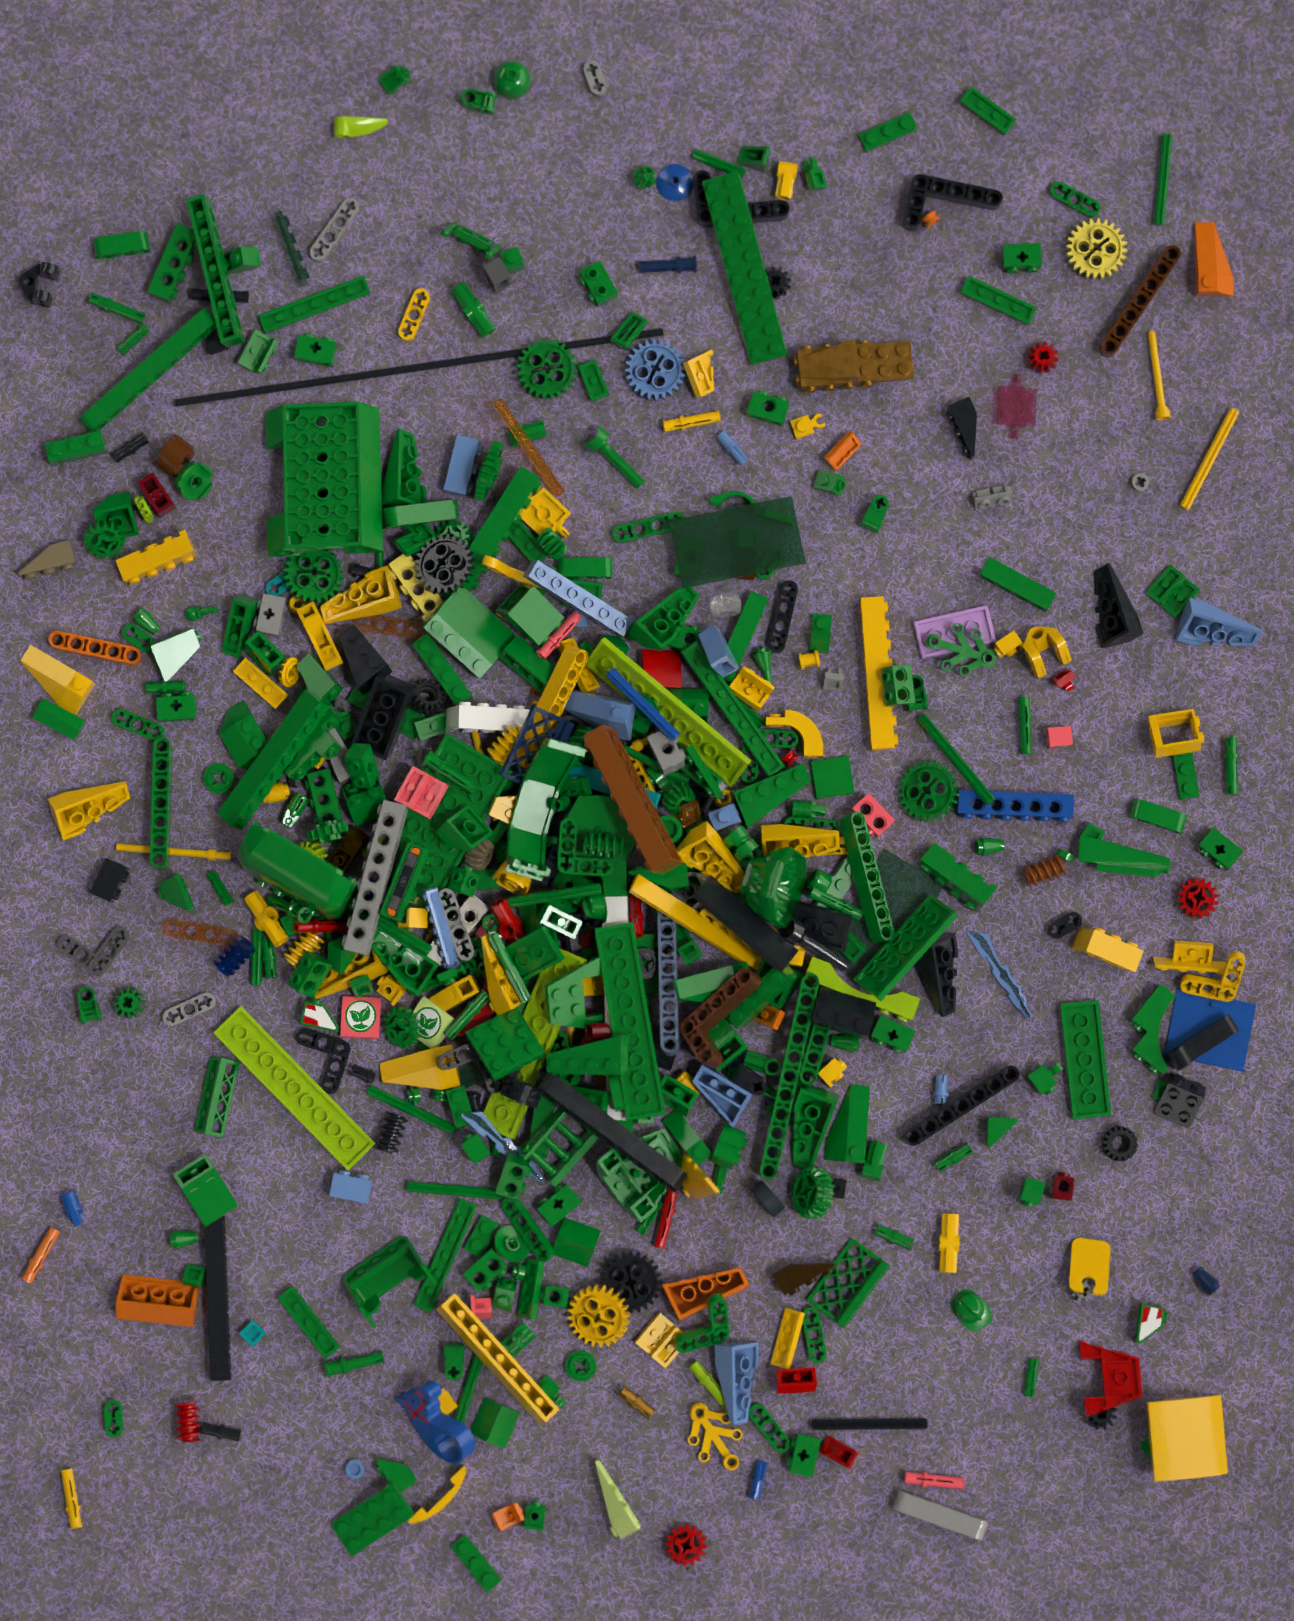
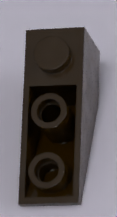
[327,826,370,875]
[773,1262,836,1296]

